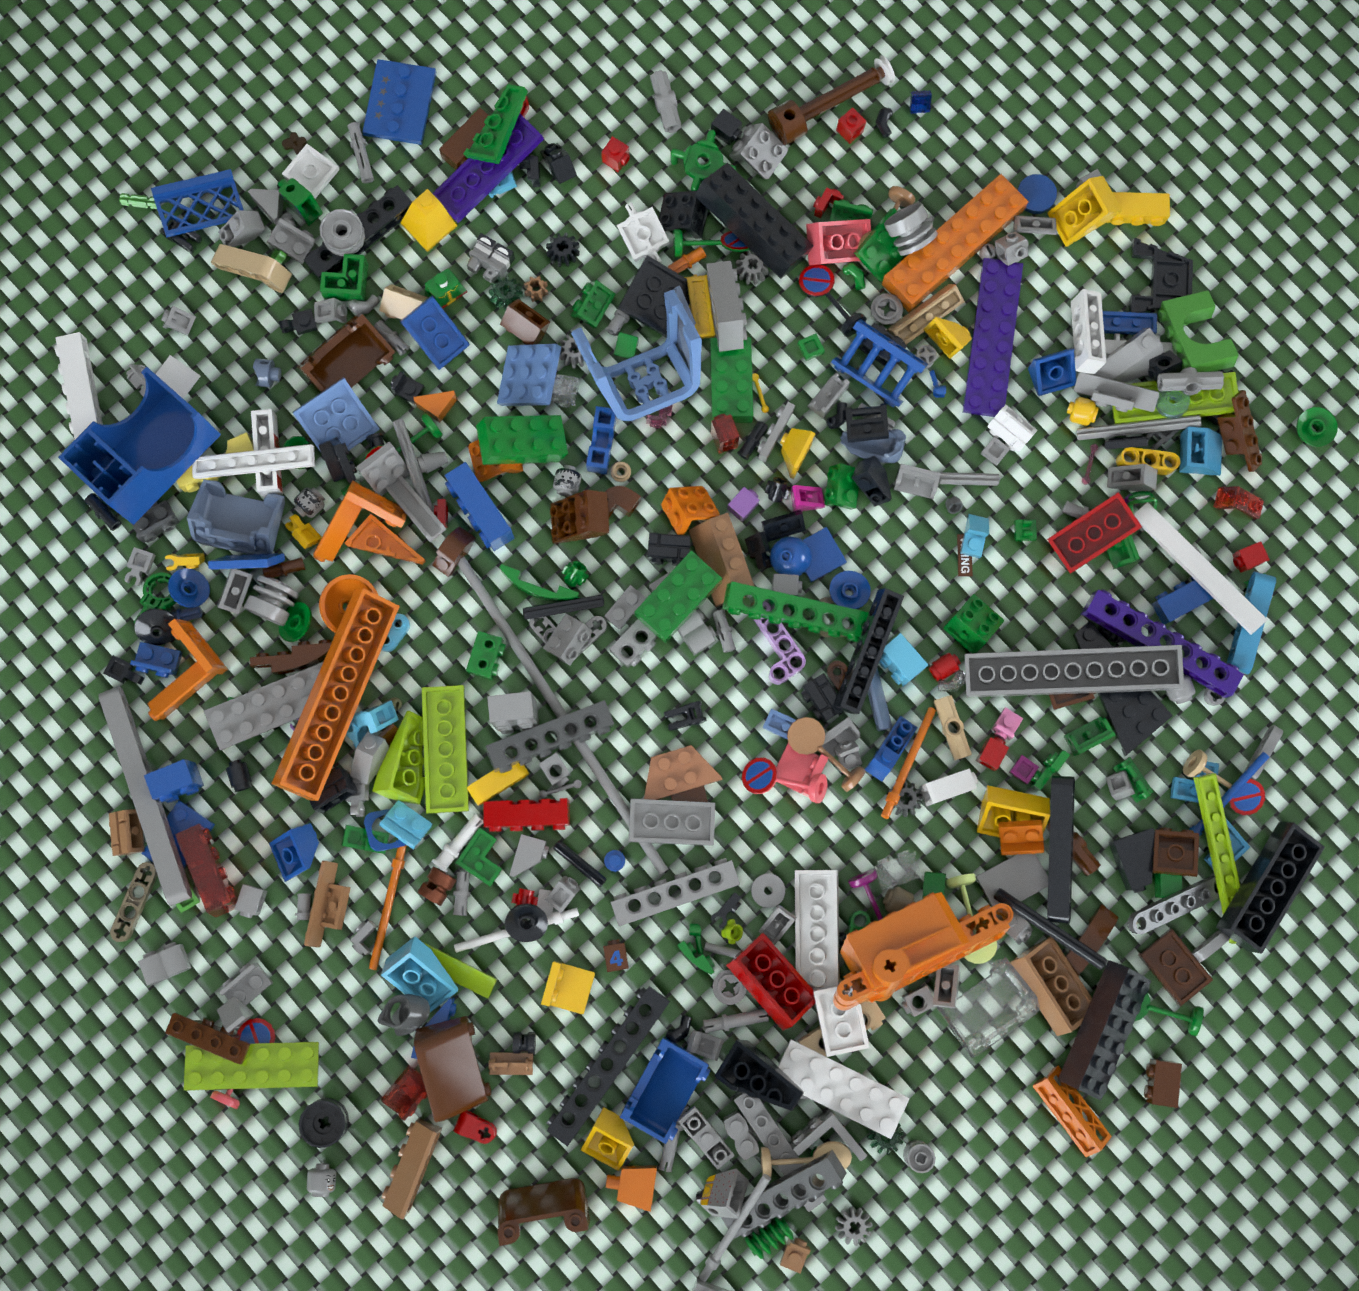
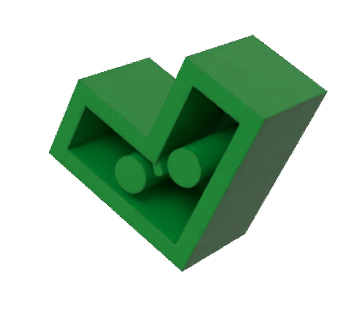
[320,254,368,302]

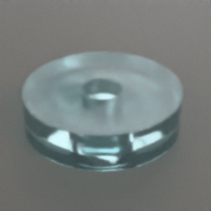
[1156,391,1190,418]

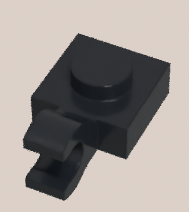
[279,309,318,335]
[745,532,772,570]
[103,655,145,685]
[710,892,741,929]

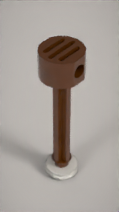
[768,55,895,146]

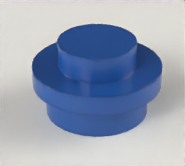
[604,850,625,872]

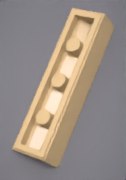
[887,284,965,344]

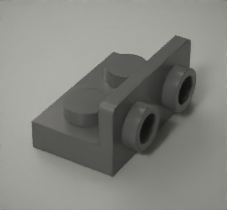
[131,500,180,543]

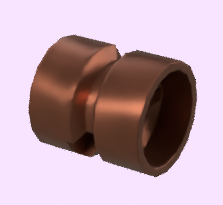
[418,866,457,906]

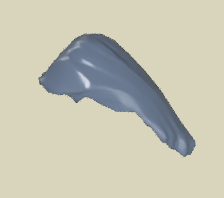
[840,429,906,463]

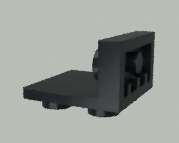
[659,191,708,239]

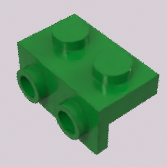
[829,200,873,222]
[825,463,859,510]

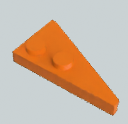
[345,514,426,565]

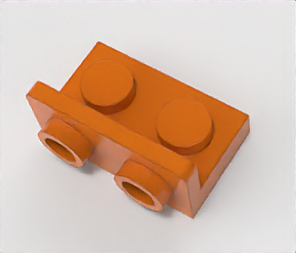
[999,820,1044,855]

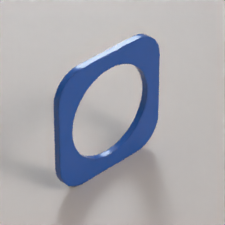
[364,808,406,851]

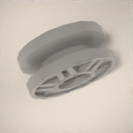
[320,209,365,256]

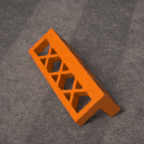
[1033,1066,1112,1157]

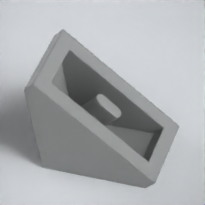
[248,189,284,225]
[758,905,797,944]
[217,996,254,1033]

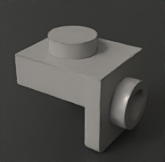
[1006,912,1033,945]
[351,921,378,955]
[687,1030,724,1061]

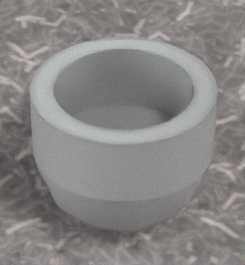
[979,244,996,260]

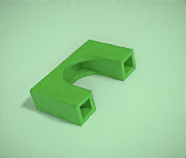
[1158,290,1239,372]

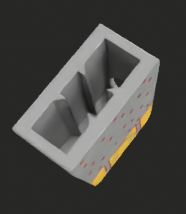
[696,1169,749,1219]

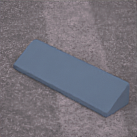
[868,667,892,731]

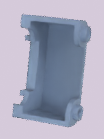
[187,479,285,554]

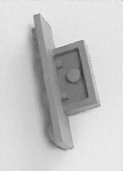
[1074,372,1160,412]

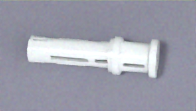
[432,813,484,873]

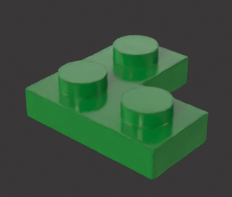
[1029,750,1070,792]
[455,827,503,887]

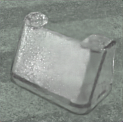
[936,957,1040,1058]

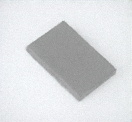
[975,854,1048,907]

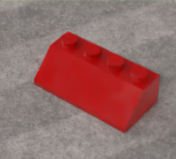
[726,933,815,1031]

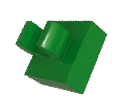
[797,333,825,361]
[1014,519,1037,541]

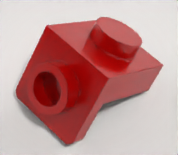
[813,187,844,219]

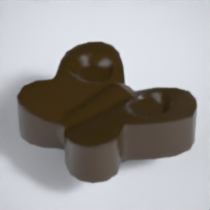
[282,132,307,155]

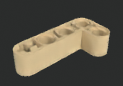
[211,244,292,293]

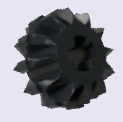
[546,232,580,267]

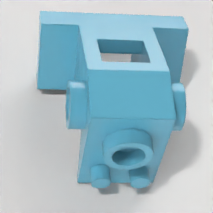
[346,701,399,748]

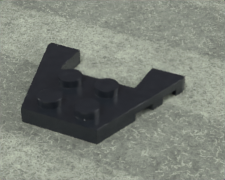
[1129,238,1193,313]

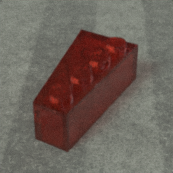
[175,824,237,918]

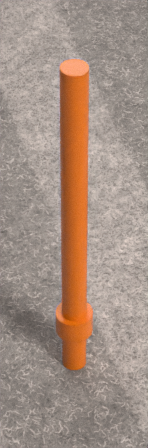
[881,707,936,819]
[369,845,407,970]

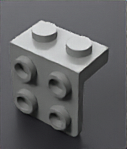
[729,123,788,179]

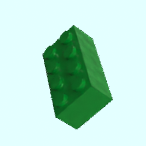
[710,337,753,424]
[476,415,568,465]
[634,550,723,643]

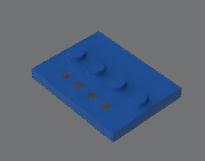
[363,59,437,145]

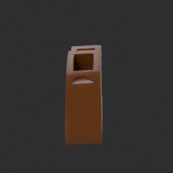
[250,640,331,675]

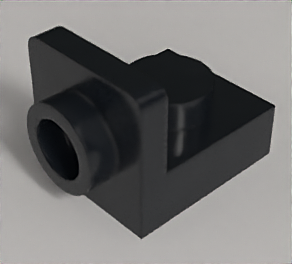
[519,155,541,188]
[390,371,425,405]

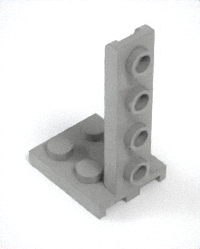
[356,442,446,542]

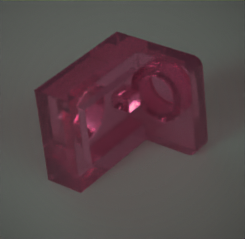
[646,404,673,428]

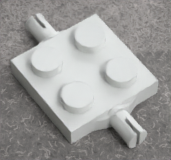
[617,203,671,263]

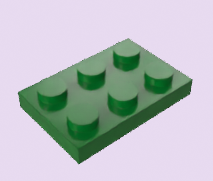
[854,208,904,281]

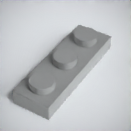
[757,402,795,463]

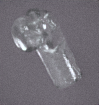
[938,670,966,692]

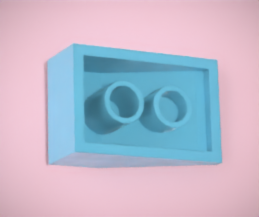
[381,936,458,1012]

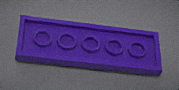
[432,113,544,223]

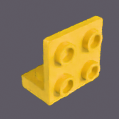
[541,961,595,1014]

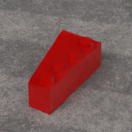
[483,798,570,832]

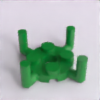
[670,130,736,191]

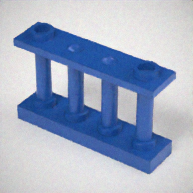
[831,319,928,407]

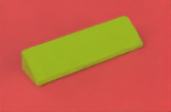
[421,941,498,999]

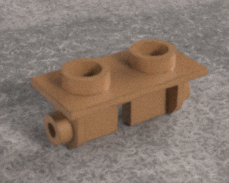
[488,1052,533,1075]

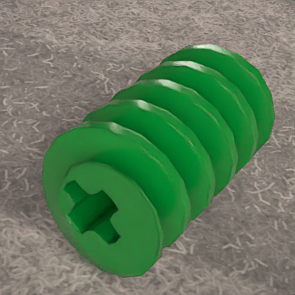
[744,1217,794,1259]

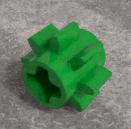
[561,561,589,587]

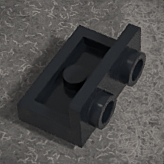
[318,437,357,483]

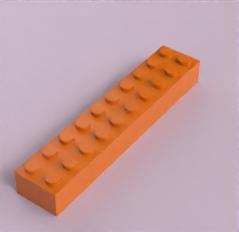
[271,588,400,801]

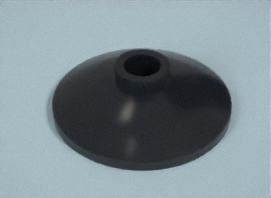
[135,608,176,645]
[505,904,548,942]

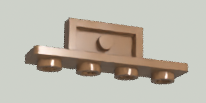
[304,860,351,947]

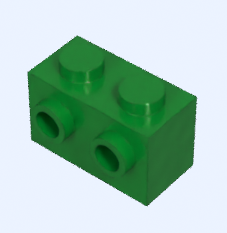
[466,631,506,680]

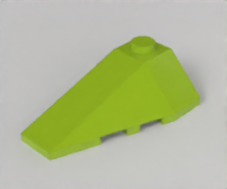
[372,711,425,805]

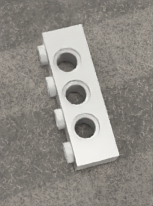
[1071,289,1106,375]

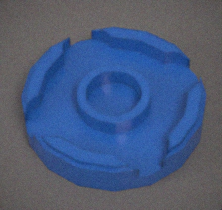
[1017,174,1057,214]

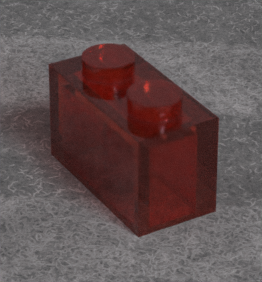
[710,414,739,454]

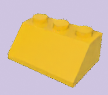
[977,785,1050,837]

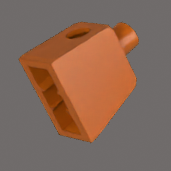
[605,1165,657,1212]

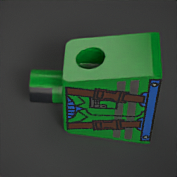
[277,178,323,226]

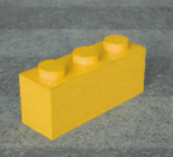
[1107,192,1170,226]

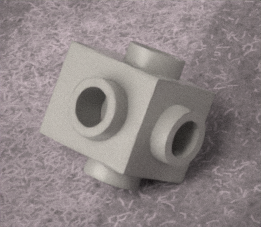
[995,231,1029,266]

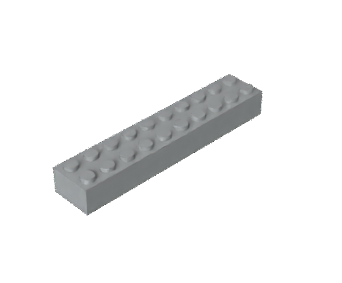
[965,645,1184,698]

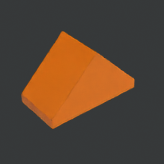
[414,391,457,423]

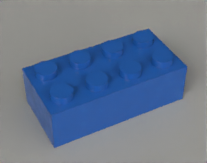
[445,462,515,552]

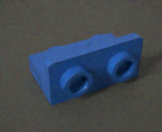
[130,642,183,678]

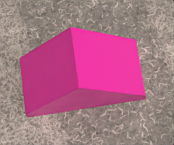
[790,485,825,512]

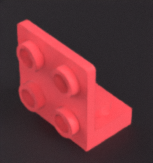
[776,742,829,797]

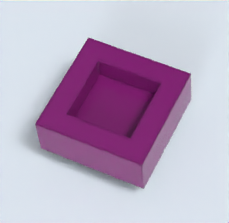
[1009,755,1039,784]

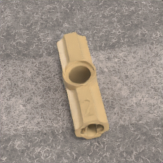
[934,695,972,761]

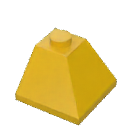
[401,189,457,252]
[923,317,972,359]
[780,428,815,479]
[581,1107,634,1171]

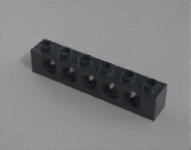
[303,185,412,282]
[833,588,904,714]

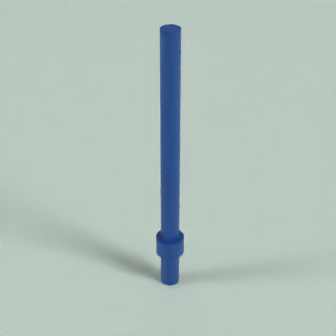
[1189,752,1270,837]

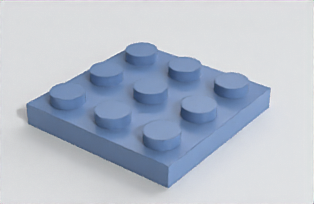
[497,344,561,406]
[292,377,380,452]

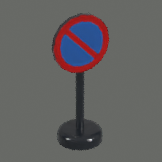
[799,264,867,337]

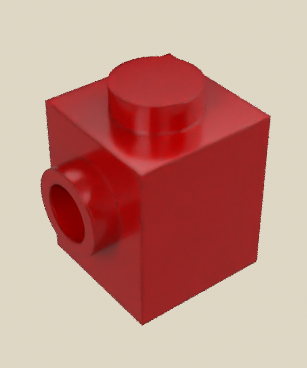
[601,136,630,172]

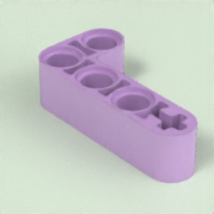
[754,601,806,685]

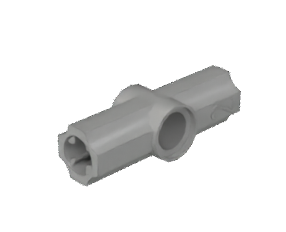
[650,70,681,133]
[1157,367,1224,395]

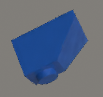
[269,823,319,882]

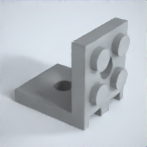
[790,1109,867,1161]

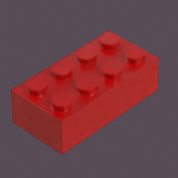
[1047,492,1142,574]

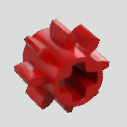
[511,888,538,906]

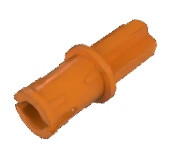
[668,246,706,274]

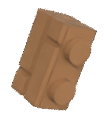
[109,809,145,856]

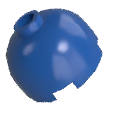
[770,536,812,576]

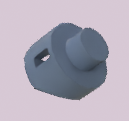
[253,359,281,388]

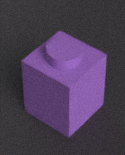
[727,487,760,523]

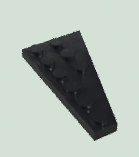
[1073,621,1173,756]

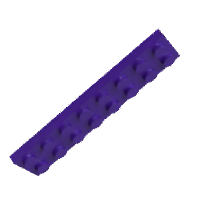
[962,258,1023,417]

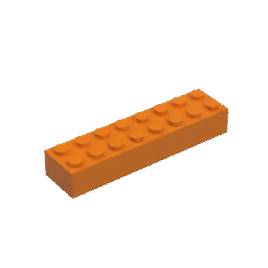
[881,174,1029,313]

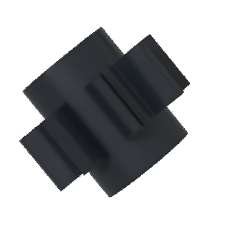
[765,477,791,502]

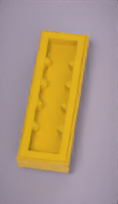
[687,276,715,339]

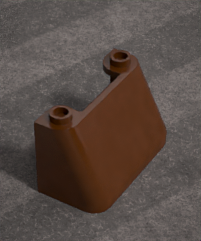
[297,314,395,392]
[414,1016,492,1123]
[498,1178,590,1246]

